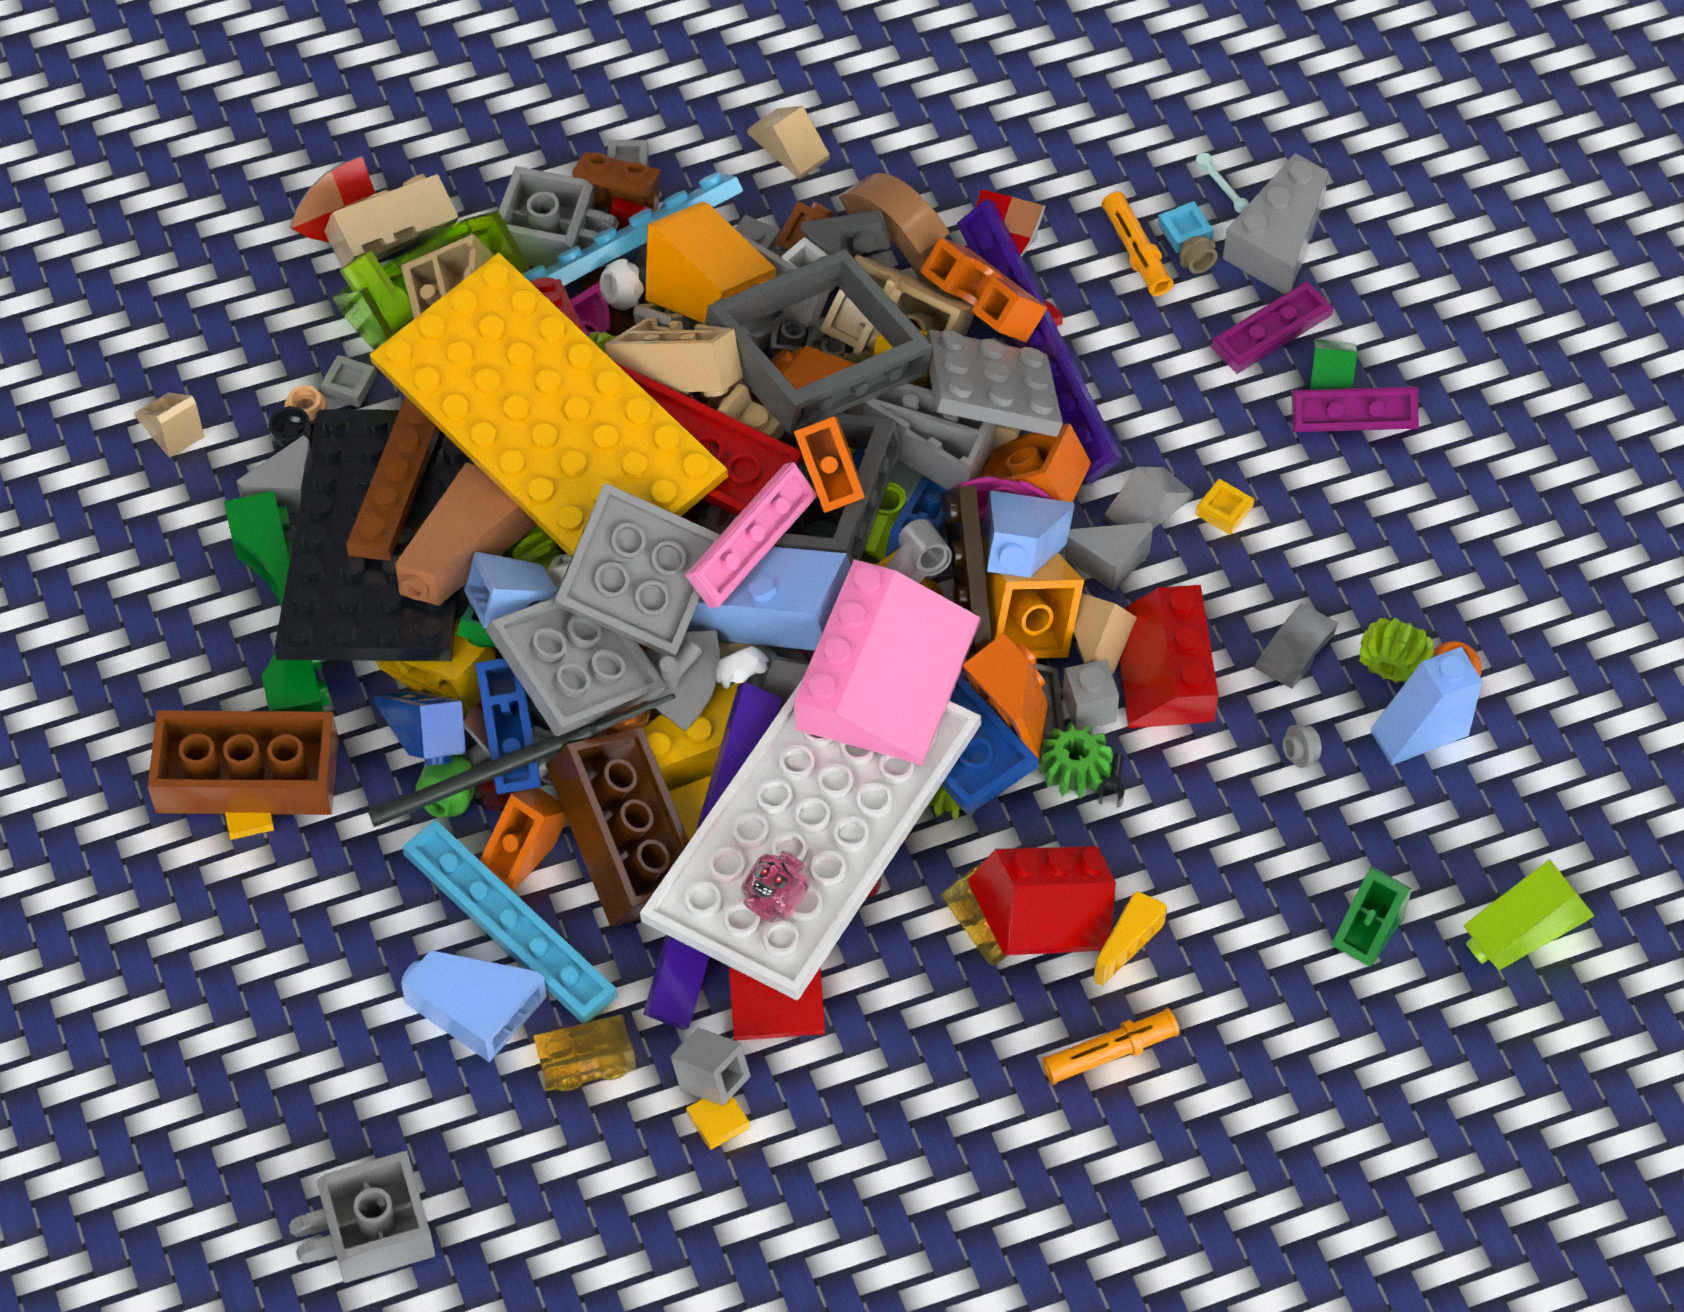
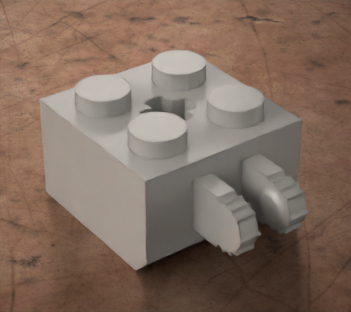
[492,166,619,268]
[289,1150,436,1283]

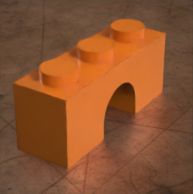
[920,237,1048,343]

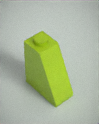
[1463,859,1595,970]

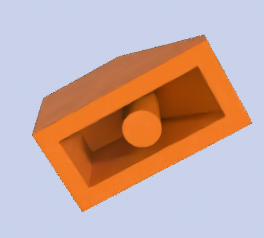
[794,416,865,513]
[480,788,567,891]

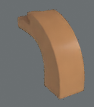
[838,173,950,288]

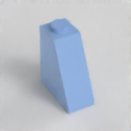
[982,490,1074,578]
[1371,646,1482,766]
[401,950,547,1062]

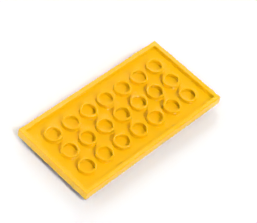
[370,252,728,558]

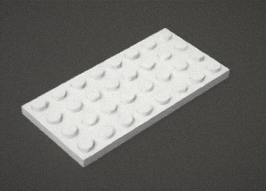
[640,677,981,1001]

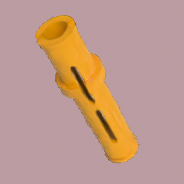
[1101,191,1174,296]
[1042,1008,1180,1085]

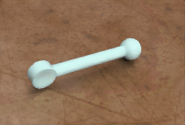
[1196,153,1249,213]

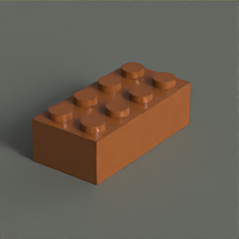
[148,710,339,815]

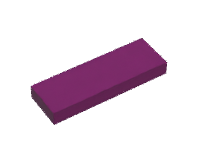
[1211,281,1333,374]
[1291,387,1419,432]

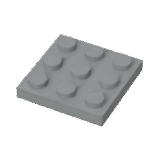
[926,329,1063,437]
[552,483,720,657]
[486,597,667,737]

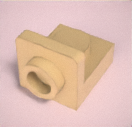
[717,384,786,440]

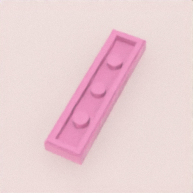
[685,462,818,608]

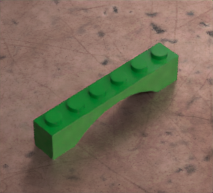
[224,491,331,712]

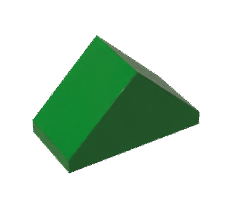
[1309,339,1357,390]
[1331,866,1412,967]

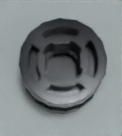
[268,406,313,454]

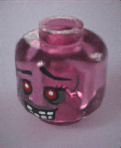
[741,851,809,922]

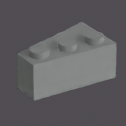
[1223,153,1329,295]
[863,383,996,490]

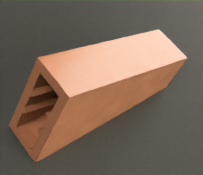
[395,462,537,606]

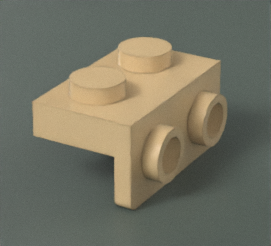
[820,255,902,356]

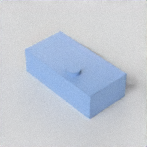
[686,547,851,651]

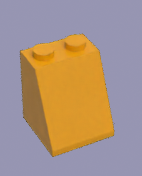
[645,201,776,324]
[981,536,1084,659]

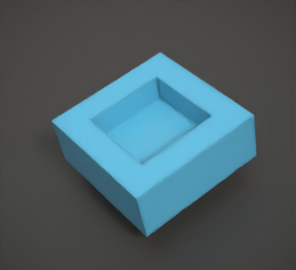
[1158,201,1214,253]

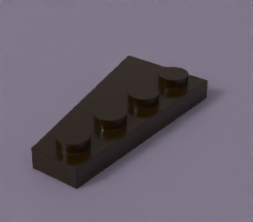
[940,485,992,661]

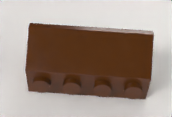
[546,727,689,927]

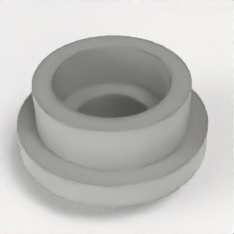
[1283,724,1321,768]

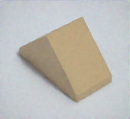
[747,106,830,180]
[134,392,204,458]
[1074,593,1137,674]

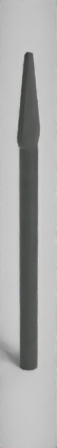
[368,693,676,827]

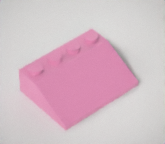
[793,559,981,765]

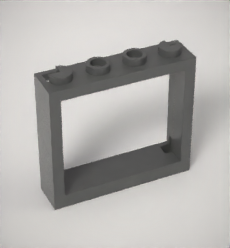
[705,249,933,434]
[699,405,902,565]

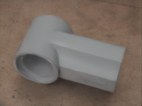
[885,519,952,584]

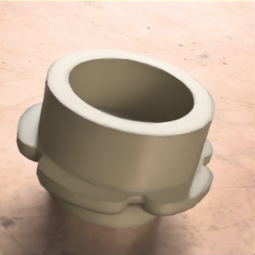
[1179,236,1218,274]

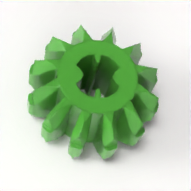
[1038,722,1113,799]

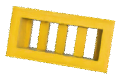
[1093,891,1167,986]

